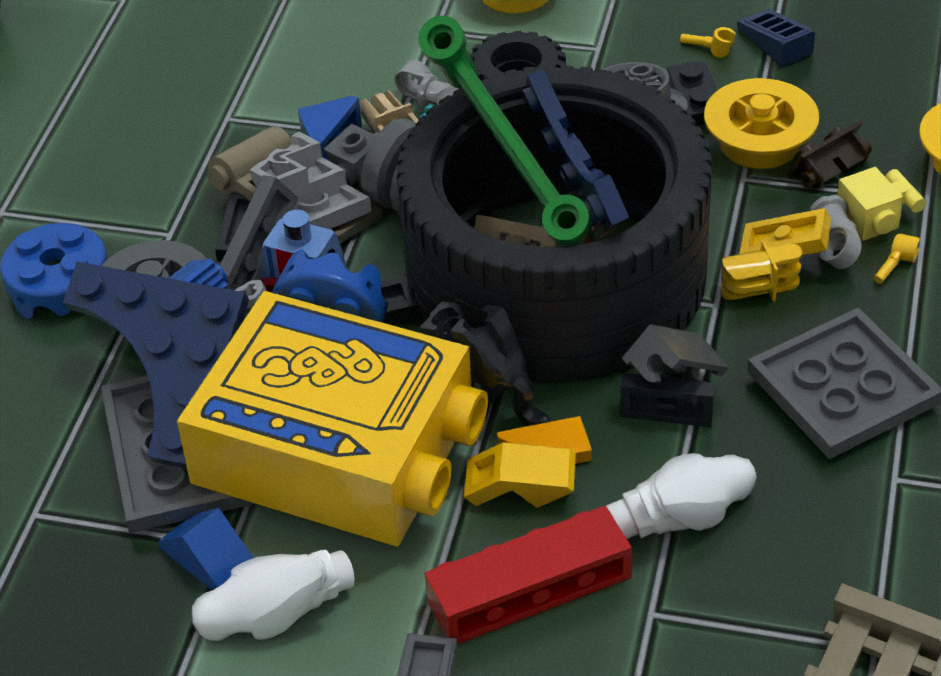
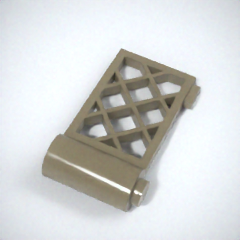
[207,126,383,243]

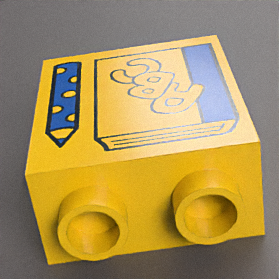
[177,291,488,547]

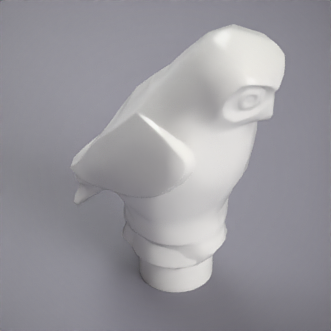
[606,453,757,539]
[192,550,355,641]

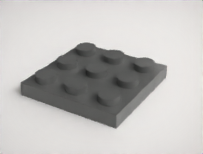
[747,307,941,459]

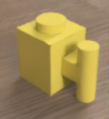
[837,167,927,241]

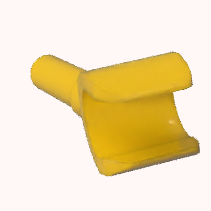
[680,27,735,58]
[873,234,920,284]

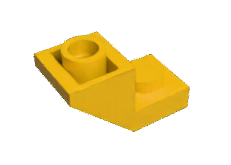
[464,442,576,508]

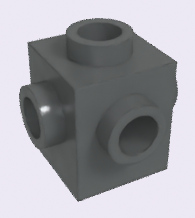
[323,124,379,190]

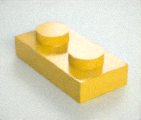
[739,208,832,255]

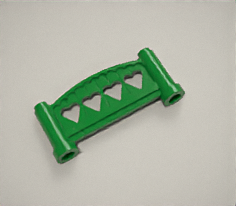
[418,16,596,247]

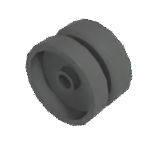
[361,118,416,216]

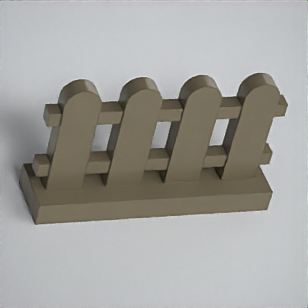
[804,583,941,676]

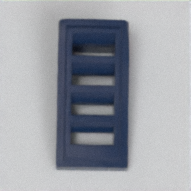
[737,8,815,67]

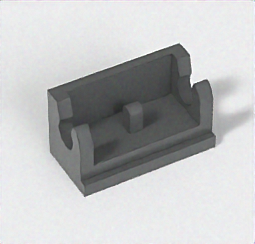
[622,324,729,383]

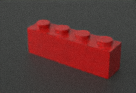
[424,505,632,644]

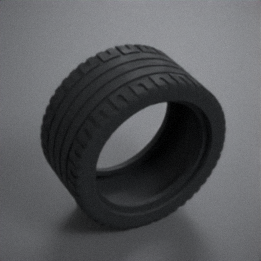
[397,65,712,382]

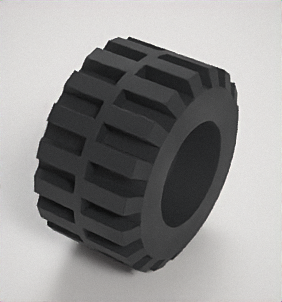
[470,30,566,81]

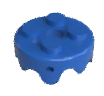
[0,223,108,319]
[272,249,388,323]

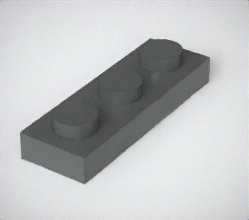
[220,175,299,290]

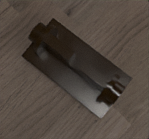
[787,120,872,189]

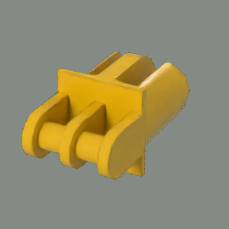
[720,240,803,301]

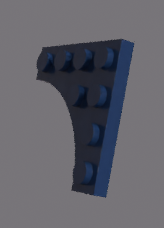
[522,68,629,240]
[63,262,249,469]

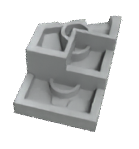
[250,132,372,229]

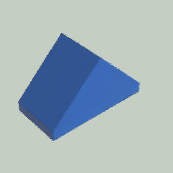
[298,96,362,161]
[158,508,253,590]

